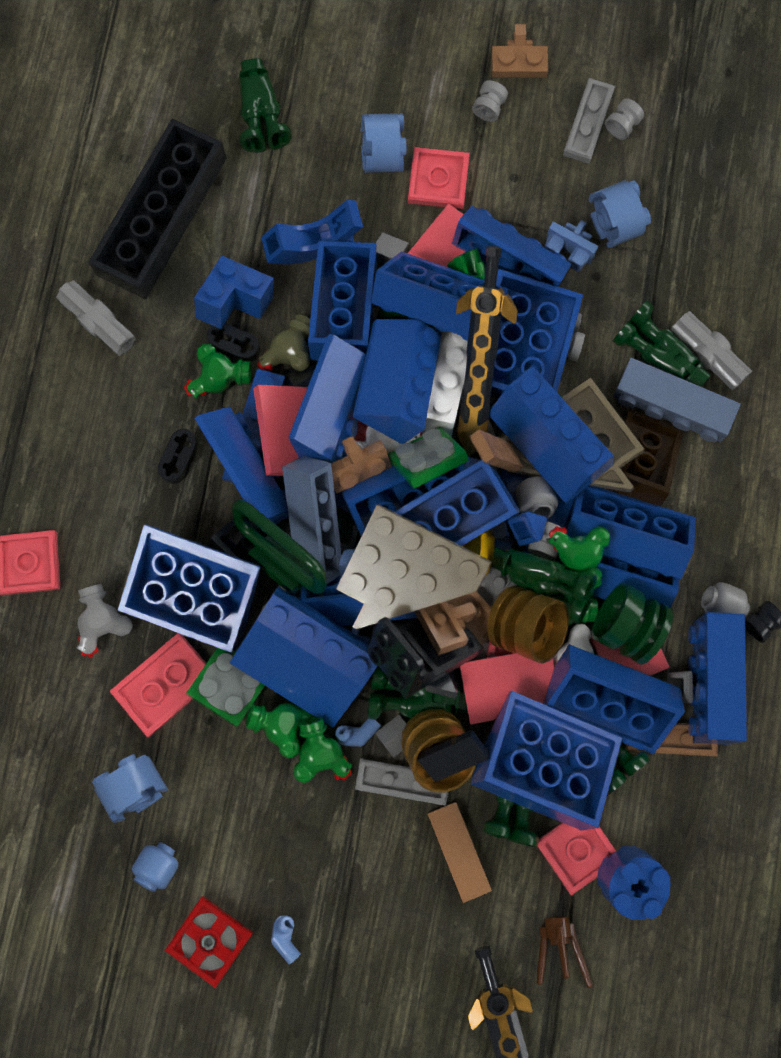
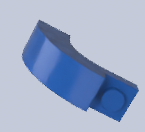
[261,200,363,264]

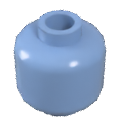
[132,842,179,892]

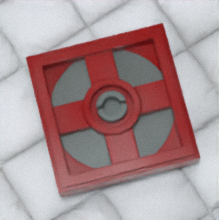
[164,896,254,988]

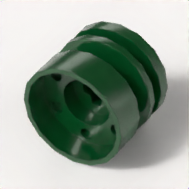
[592,583,673,665]

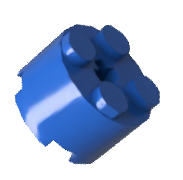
[597,846,670,920]

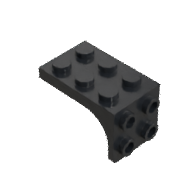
[367,617,484,699]

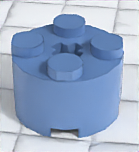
[361,113,406,173]
[589,180,651,248]
[92,754,168,823]

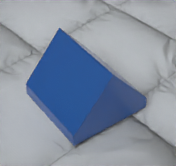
[506,511,547,546]

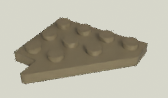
[501,378,644,492]
[336,504,492,629]

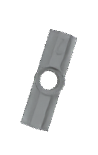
[56,280,136,356]
[670,311,752,391]

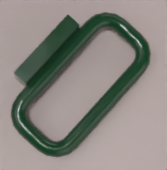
[232,500,327,596]

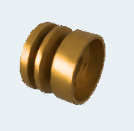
[487,585,569,664]
[401,709,476,792]

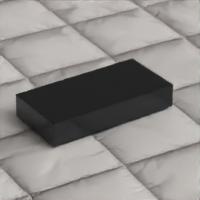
[418,730,489,782]

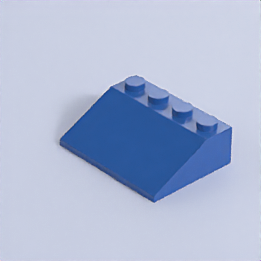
[463,269,583,398]
[118,524,261,652]
[230,586,377,728]
[470,691,622,831]

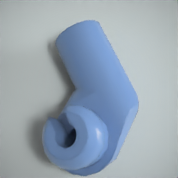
[335,719,381,747]
[271,915,301,965]

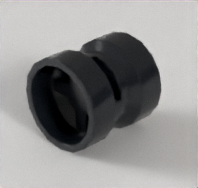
[745,601,781,643]

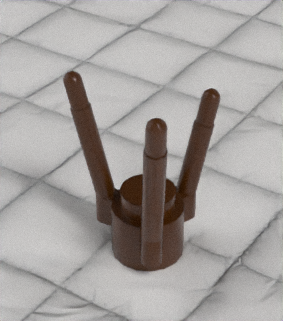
[537,916,593,988]

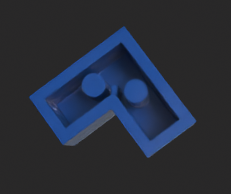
[194,255,274,329]

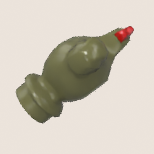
[258,315,311,372]

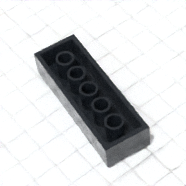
[88,119,227,300]

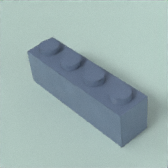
[613,358,741,443]
[282,456,342,584]

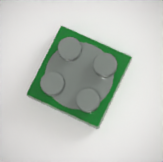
[388,427,469,489]
[186,648,265,728]

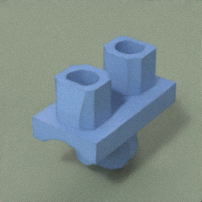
[544,220,598,272]

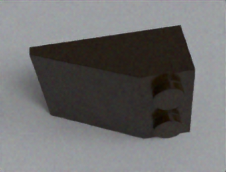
[603,409,683,506]

